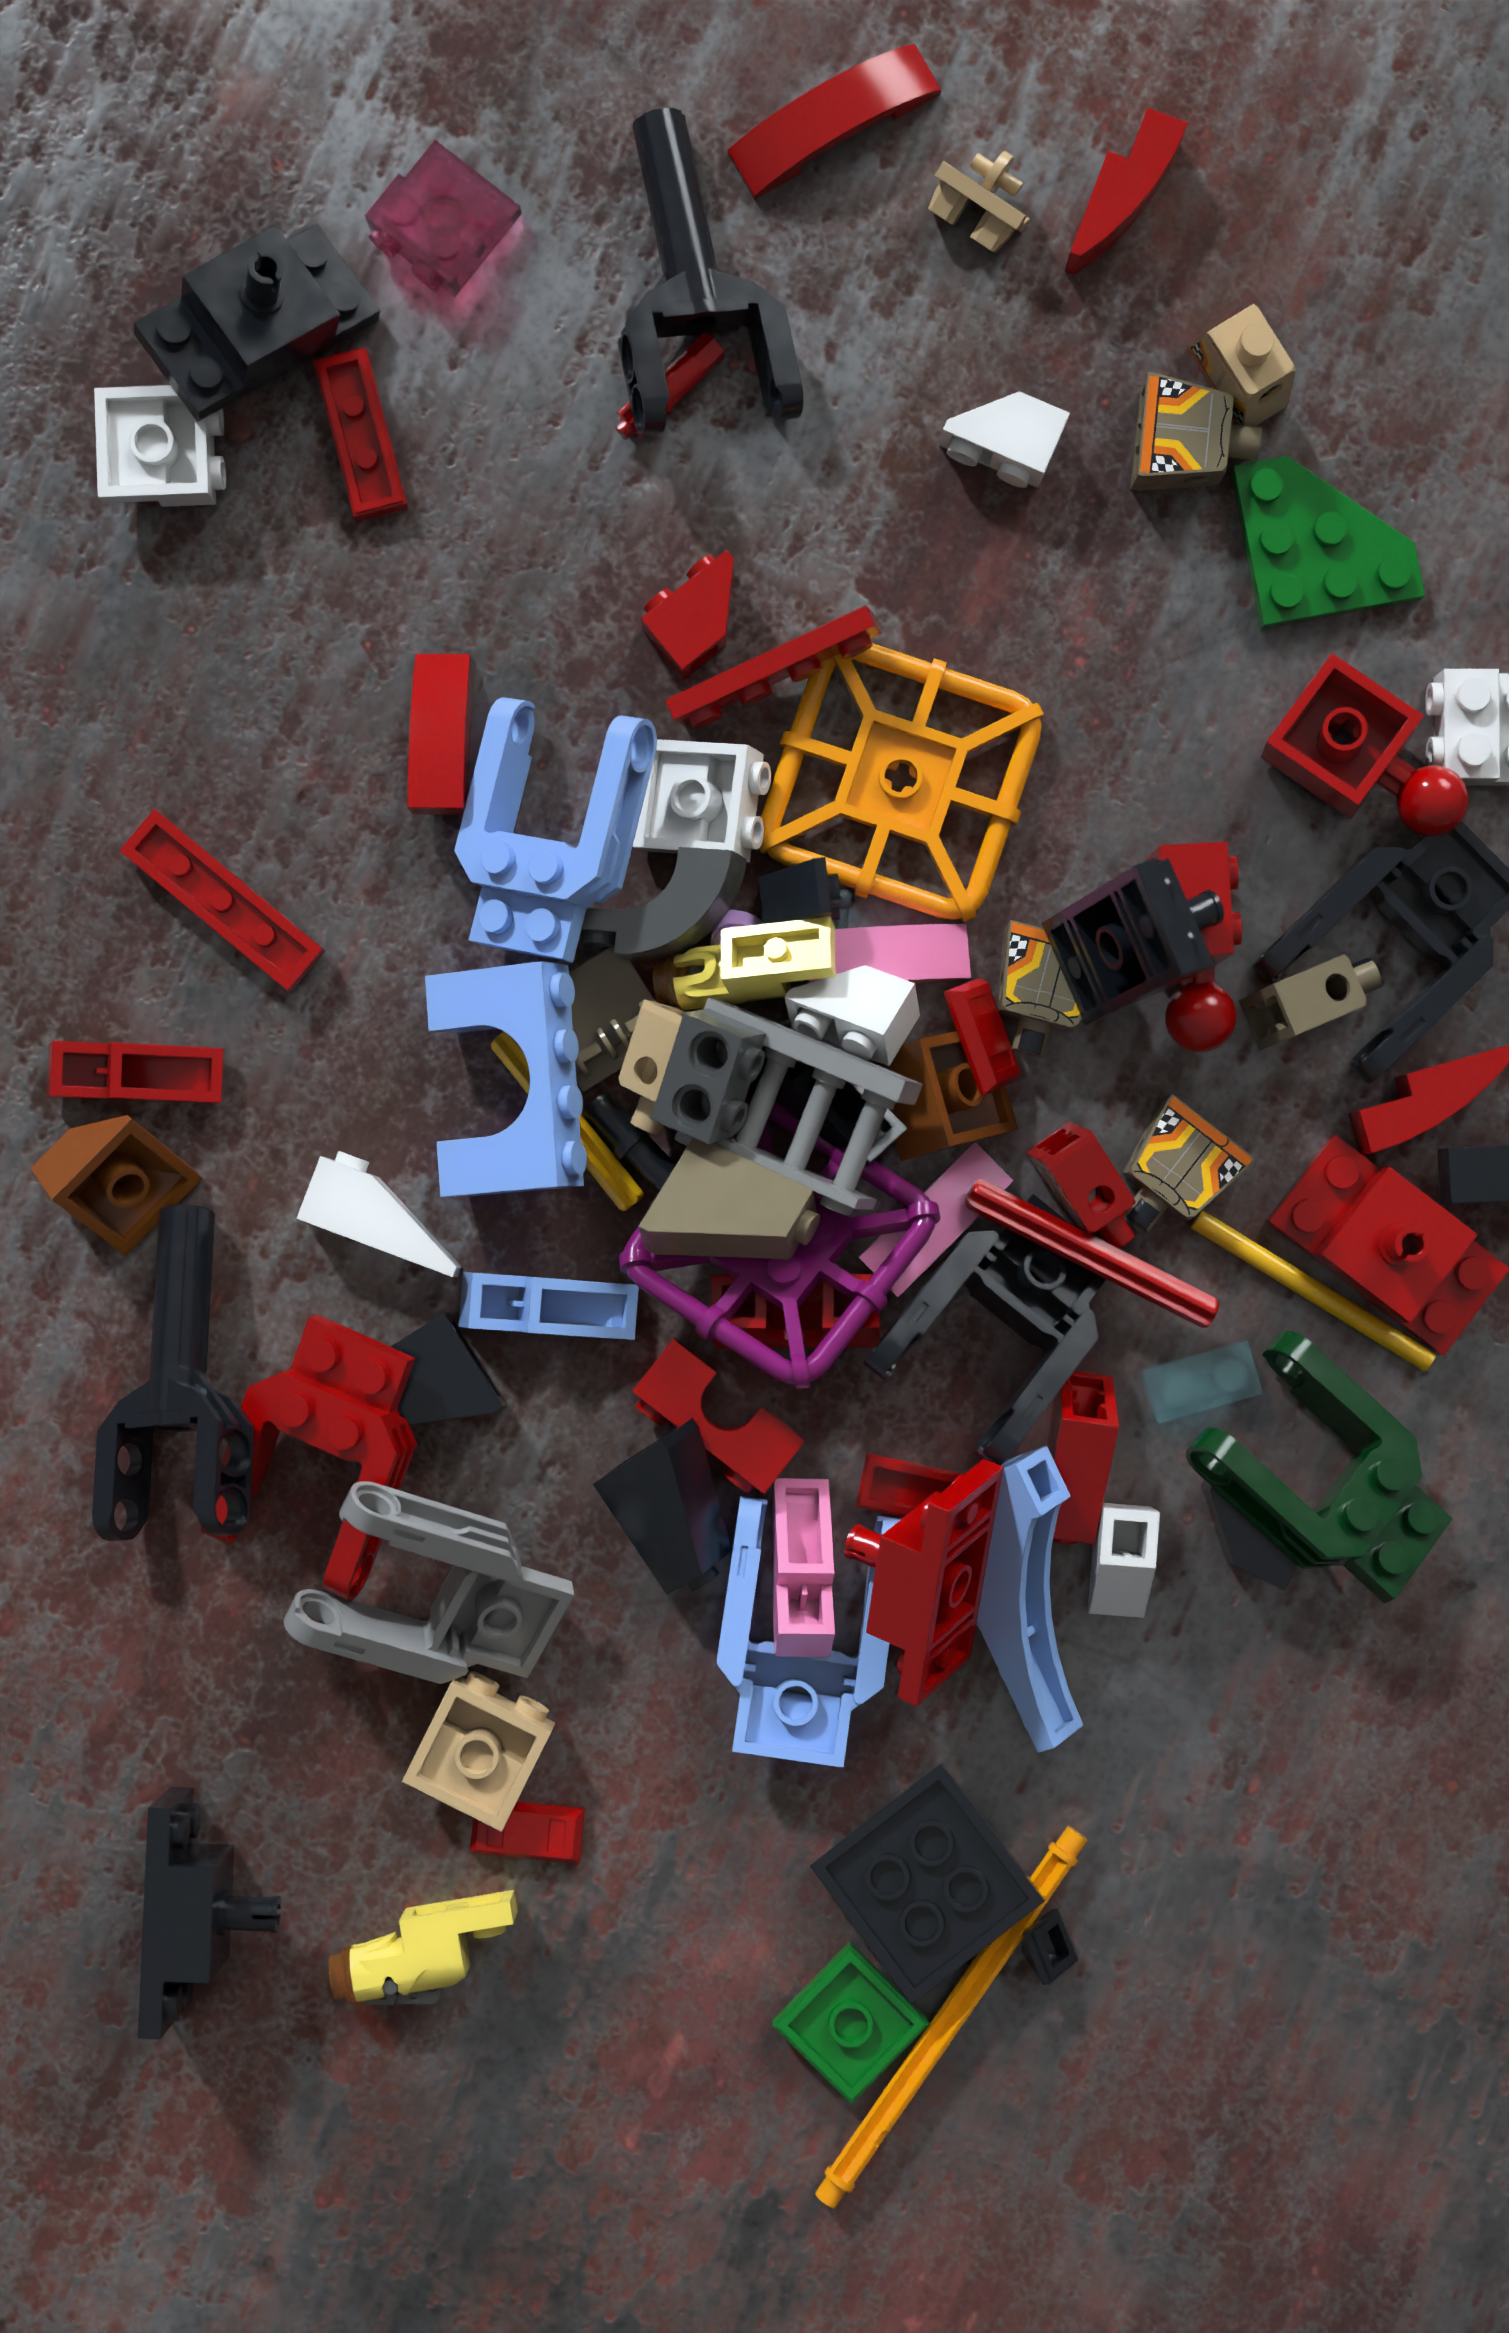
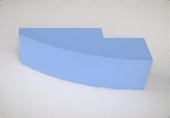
[458,1272,639,1340]

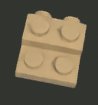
[402,1671,555,1832]

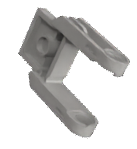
[284,1481,574,1684]

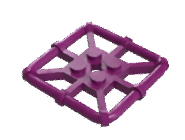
[619,1094,941,1390]

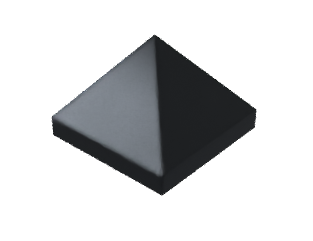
[1021,1909,1078,1985]

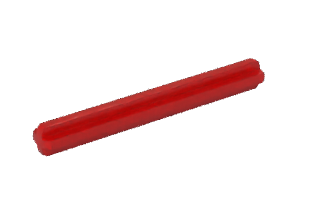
[965,1179,1219,1328]

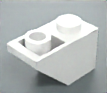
[939,391,1070,488]
[785,965,920,1066]
[1088,1503,1160,1618]

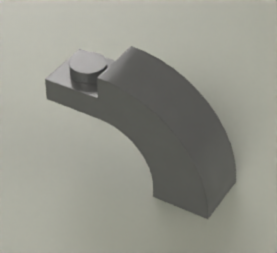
[580,847,747,961]

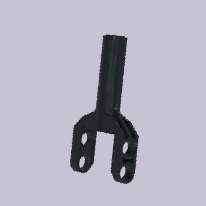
[617,108,804,435]
[92,1204,254,1541]

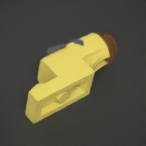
[653,917,836,1010]
[329,1890,518,2005]

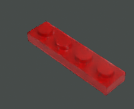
[665,605,882,729]
[119,808,326,993]

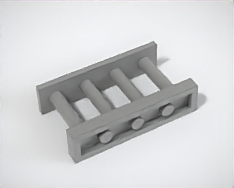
[659,998,923,1216]

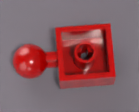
[1261,653,1469,836]
[1144,842,1242,1052]

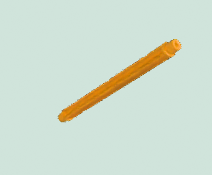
[815,1826,1088,2209]

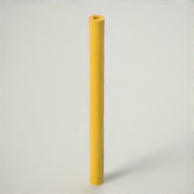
[1190,1210,1436,1372]

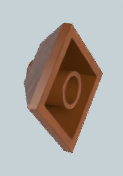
[30,1115,202,1256]

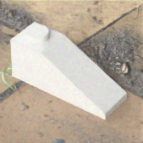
[296,1151,462,1277]

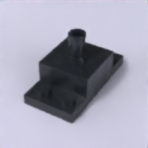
[134,223,381,422]
[1041,858,1224,1025]
[138,1787,281,2039]

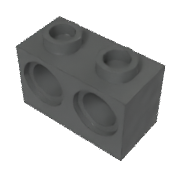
[651,1008,766,1144]

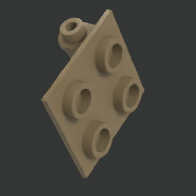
[569,944,656,1093]

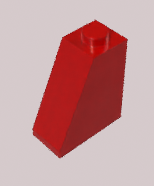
[1047,1371,1119,1545]

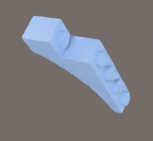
[976,1445,1084,1753]

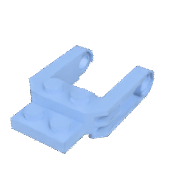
[454,697,657,963]
[716,1496,901,1768]

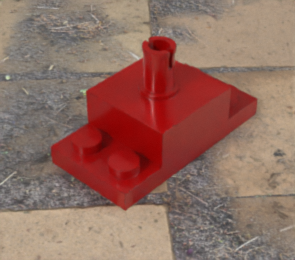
[1265,1134,1509,1356]
[844,1459,1004,1706]

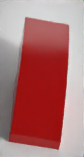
[1064,107,1189,275]
[407,654,471,815]
[46,1040,223,1103]
[1348,1045,1509,1155]

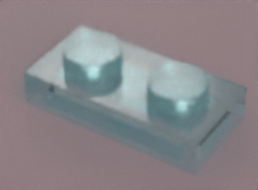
[1139,1340,1263,1424]

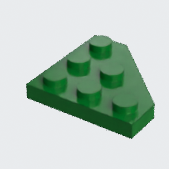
[1230,456,1425,630]

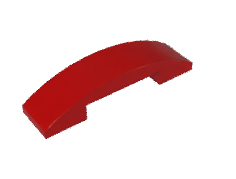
[727,44,941,200]

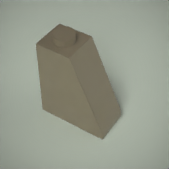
[638,1138,820,1260]

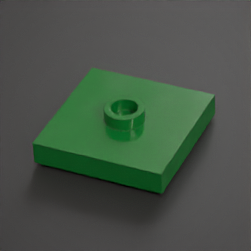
[772,1941,929,2104]

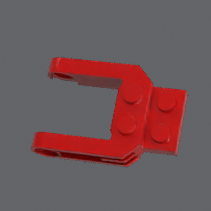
[201,1314,417,1601]

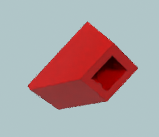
[641,550,734,681]

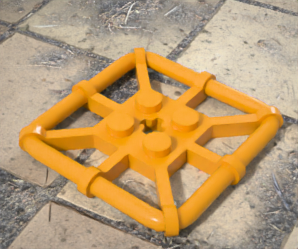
[759,643,1045,923]

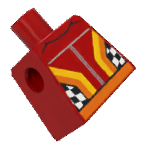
[1025,1121,1137,1248]

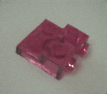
[365,140,522,297]

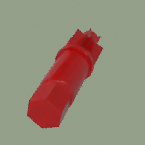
[616,332,725,440]

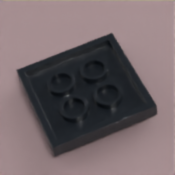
[810,1762,1045,2004]

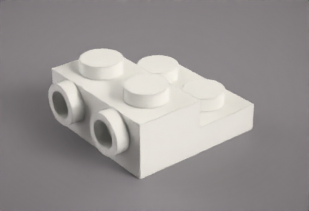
[94,385,226,507]
[1425,669,1509,786]
[633,739,771,862]

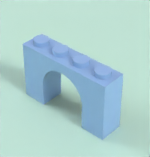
[425,961,587,1197]

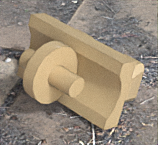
[928,151,1031,253]

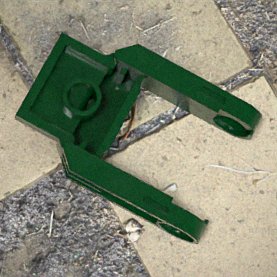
[1186,1331,1453,1603]

